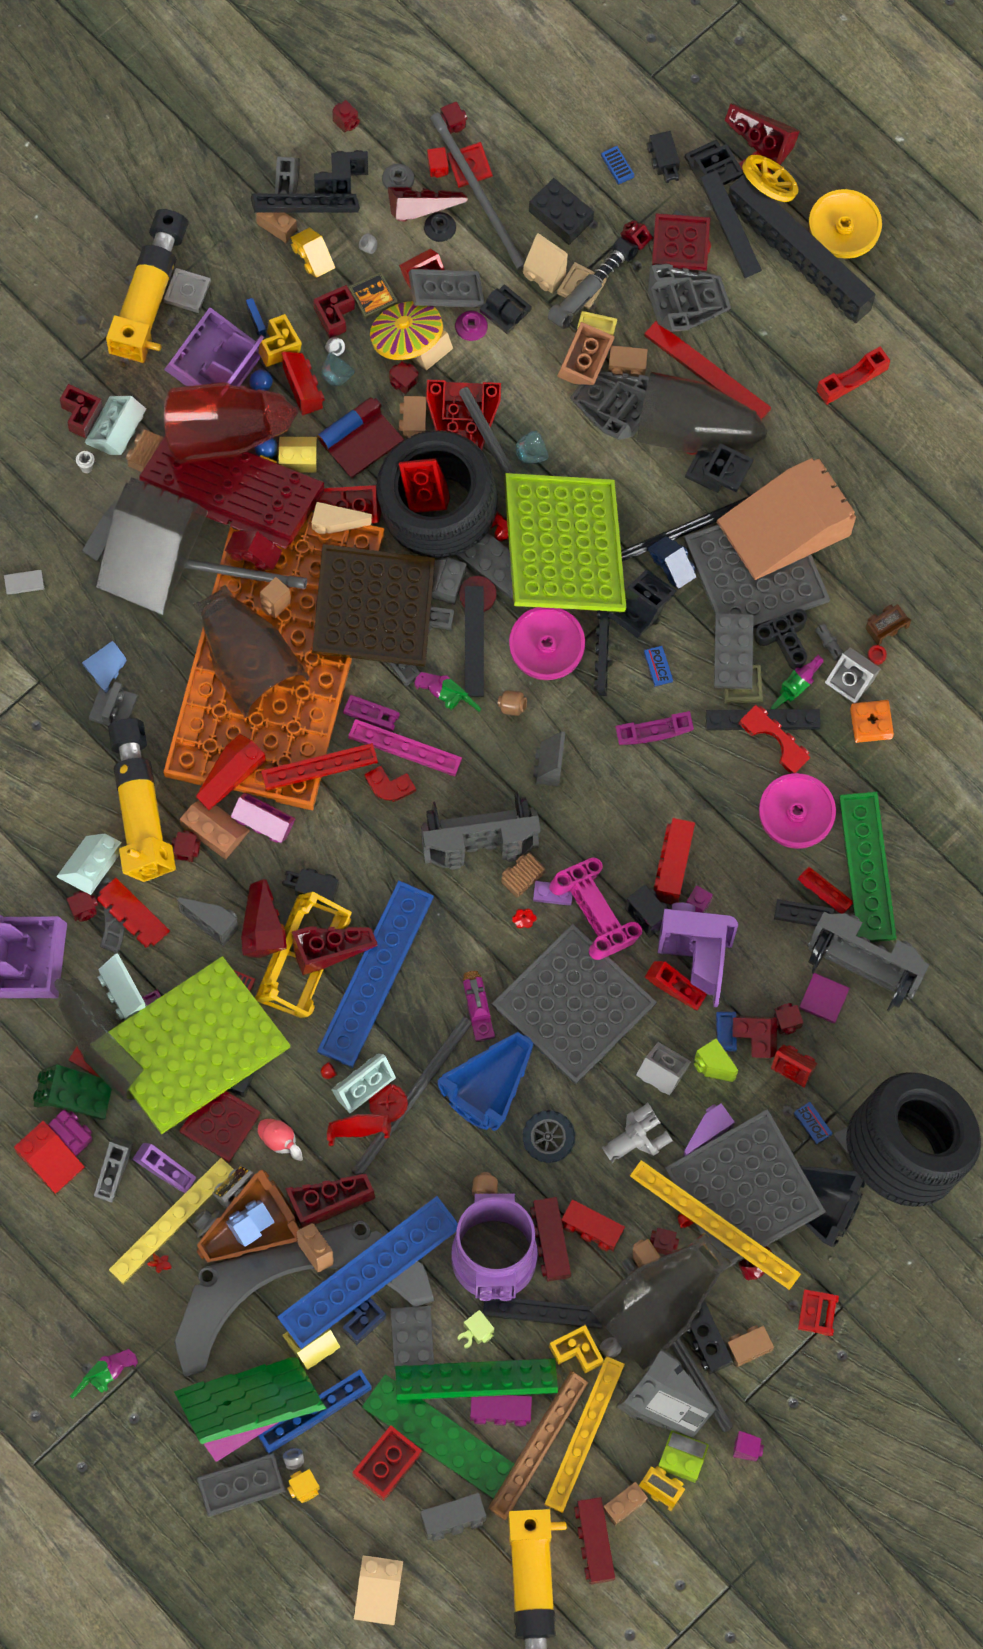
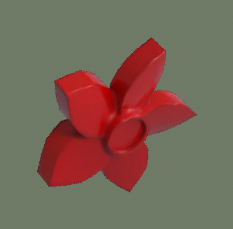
[148,1254,172,1273]

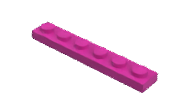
[348,719,462,777]

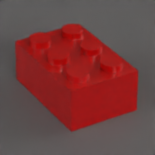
[352,1425,422,1501]

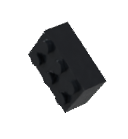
[529,178,594,245]

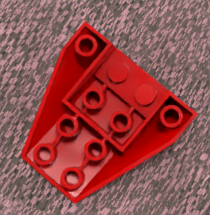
[426,380,501,450]

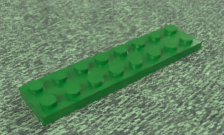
[839,792,897,942]
[395,1358,558,1400]
[362,1374,514,1499]

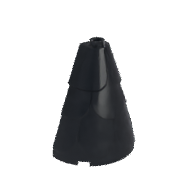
[800,1165,866,1247]

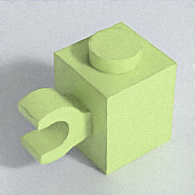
[457,1310,494,1349]

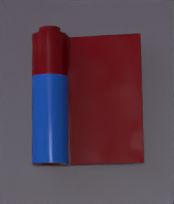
[317,397,404,479]

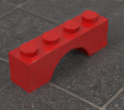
[816,346,890,405]
[738,705,810,774]

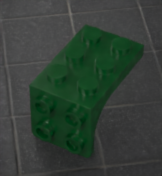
[33,1064,113,1120]

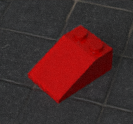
[399,459,450,513]
[770,1044,818,1088]
[14,1121,85,1194]

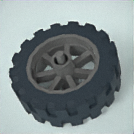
[522,1110,576,1163]

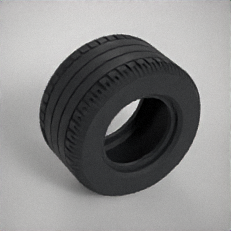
[376,430,498,558]
[846,1072,981,1207]

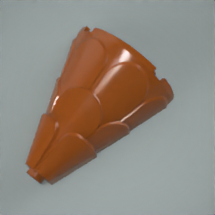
[197,1169,302,1262]

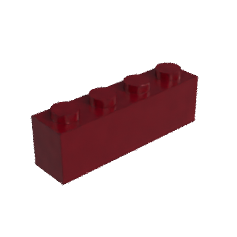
[530,1197,571,1282]
[574,1497,615,1584]

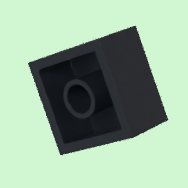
[625,884,669,938]

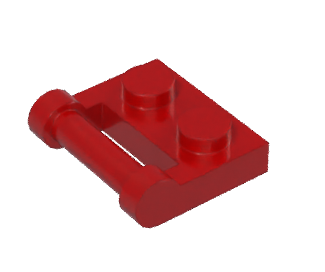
[798,1289,839,1336]

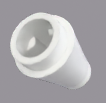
[76,451,94,473]

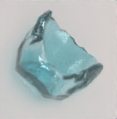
[321,352,355,386]
[515,430,549,464]

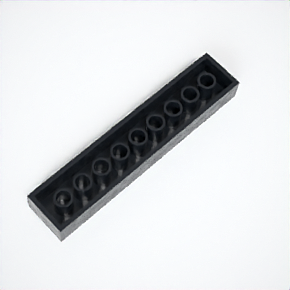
[728,174,875,323]

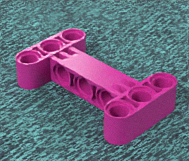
[549,858,642,960]

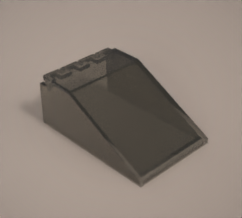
[96,477,208,615]

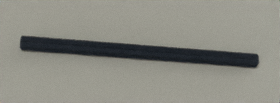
[621,494,753,562]

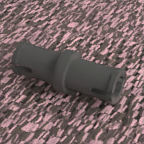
[815,624,844,661]

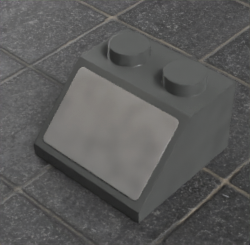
[432,558,466,605]

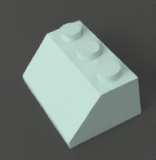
[85,396,146,455]
[57,834,122,895]
[97,953,146,1020]
[332,1054,396,1113]

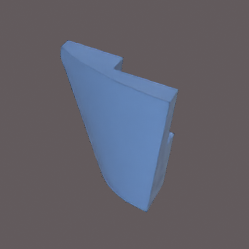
[82,641,127,693]

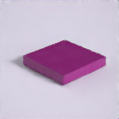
[799,973,850,1024]

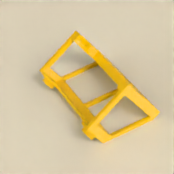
[255,892,352,1018]

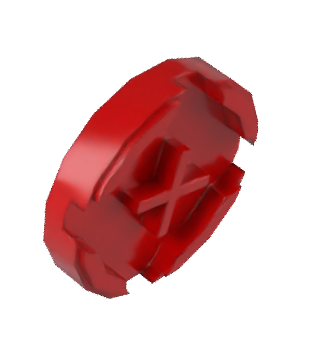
[369,1084,408,1122]

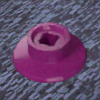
[455,311,488,341]

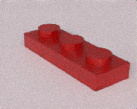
[797,867,853,914]

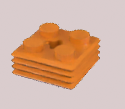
[850,700,894,743]

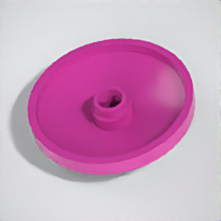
[509,607,585,680]
[759,773,836,849]

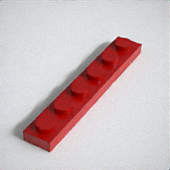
[261,743,378,791]

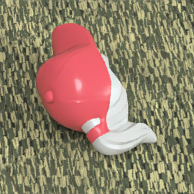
[258,1119,303,1161]

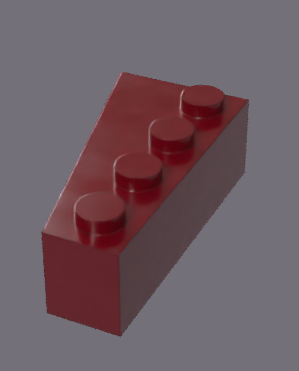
[285,1174,375,1228]

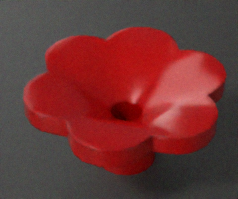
[512,908,537,928]

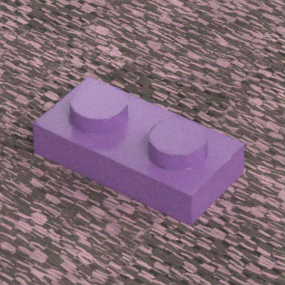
[533,881,572,906]

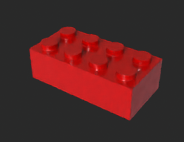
[653,818,695,905]

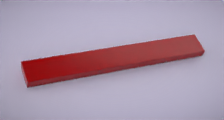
[644,321,771,423]

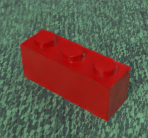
[561,1199,625,1251]

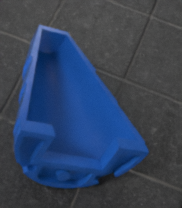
[438,1032,533,1131]

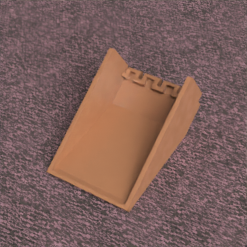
[717,458,856,580]

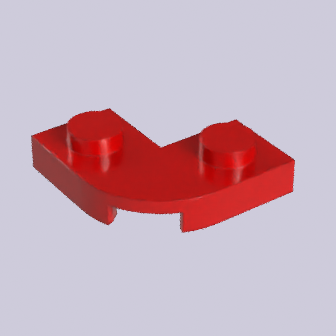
[364,766,416,802]

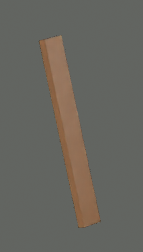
[488,1371,589,1520]

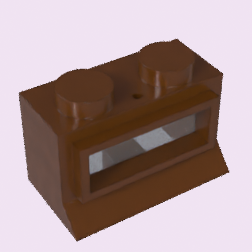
[865,604,911,645]

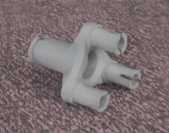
[602,1102,673,1163]

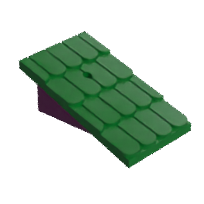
[174,1357,326,1462]

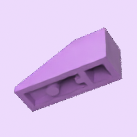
[683,1104,735,1157]
[133,1143,197,1194]

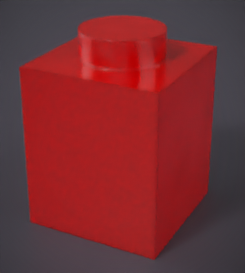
[427,147,448,178]

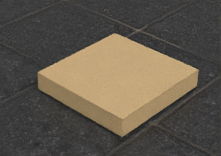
[557,262,607,310]

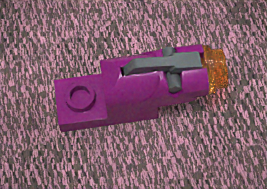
[462,971,495,1042]

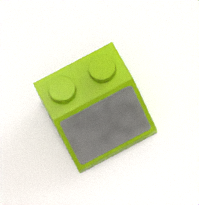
[658,1431,709,1483]

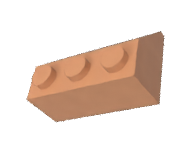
[557,322,615,385]
[180,800,250,860]

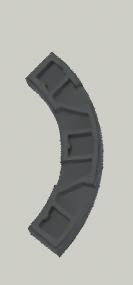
[94,875,125,954]

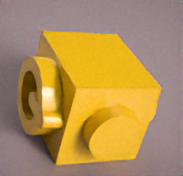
[287,1469,320,1503]

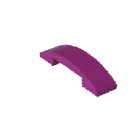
[615,711,694,745]

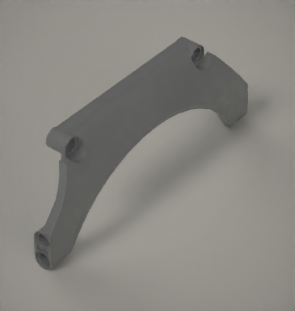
[174,1220,434,1377]

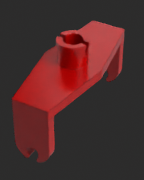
[327,1114,391,1146]

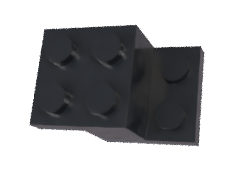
[684,140,744,186]
[314,150,368,194]
[685,443,754,493]
[608,569,676,638]

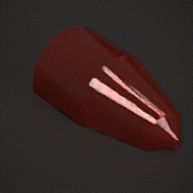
[164,382,298,464]

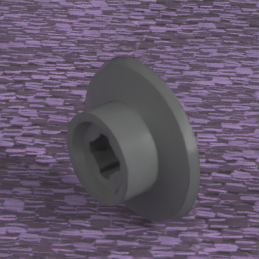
[382,164,415,189]
[193,1209,220,1238]

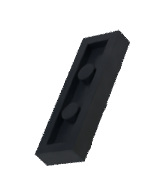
[774,899,834,926]

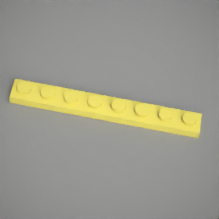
[109,1158,234,1284]

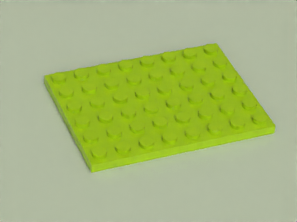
[504,473,626,612]
[94,956,290,1134]

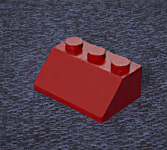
[282,352,325,416]

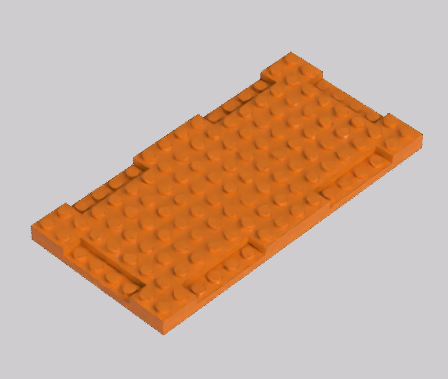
[163,512,384,811]

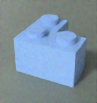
[226,1200,275,1246]

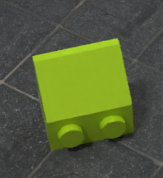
[694,1039,738,1082]

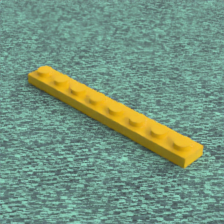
[544,1356,625,1513]

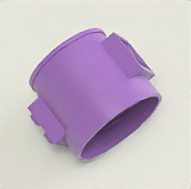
[451,1194,537,1301]

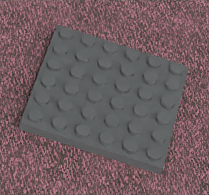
[684,525,830,628]
[492,924,657,1085]
[665,1109,826,1271]

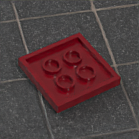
[652,213,710,271]
[179,1091,261,1163]

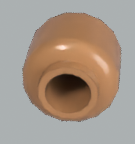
[498,690,527,716]
[472,1172,498,1197]

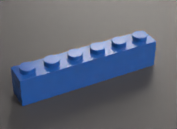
[258,1369,371,1454]

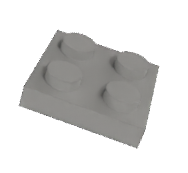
[164,268,211,313]

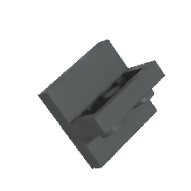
[89,682,138,726]

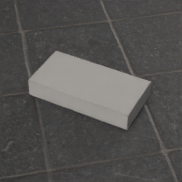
[4,570,44,595]

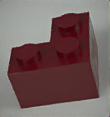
[313,285,355,339]
[60,384,103,439]
[225,531,282,572]
[733,1016,777,1058]

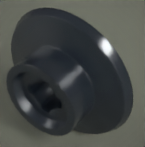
[424,212,456,242]

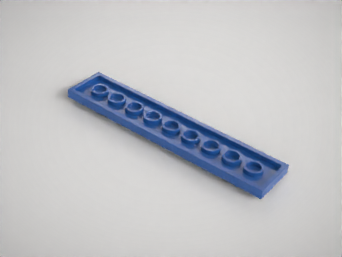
[317,881,434,1068]
[277,1196,458,1349]

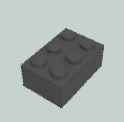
[420,1493,486,1542]

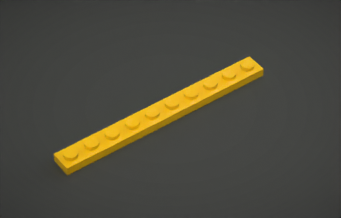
[630,1160,801,1290]

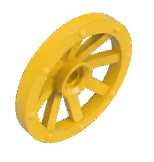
[742,155,798,202]

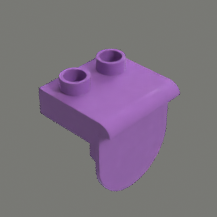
[164,308,264,407]
[658,903,738,1007]
[0,915,67,998]

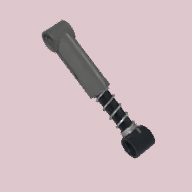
[548,237,638,329]

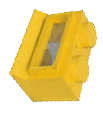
[639,1466,685,1511]

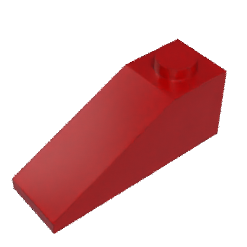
[645,961,707,1010]

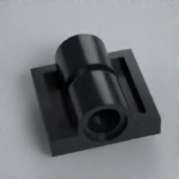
[480,284,532,334]

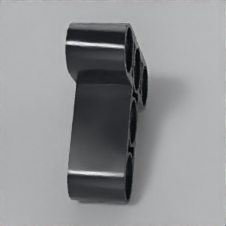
[755,609,807,670]

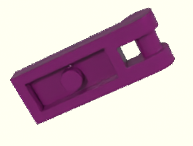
[343,695,400,732]

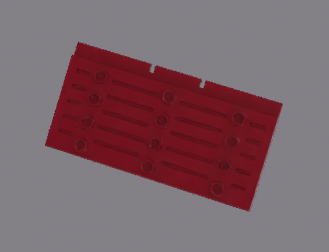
[134,423,324,549]

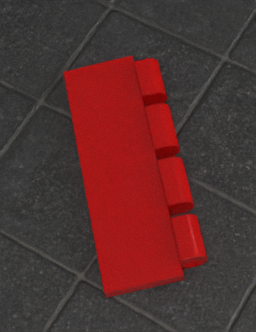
[97,878,170,948]

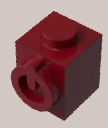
[332,100,360,133]
[440,101,467,134]
[620,220,653,250]
[389,361,419,395]
[171,831,201,862]
[66,890,98,922]
[774,1003,803,1035]
[650,1228,679,1256]

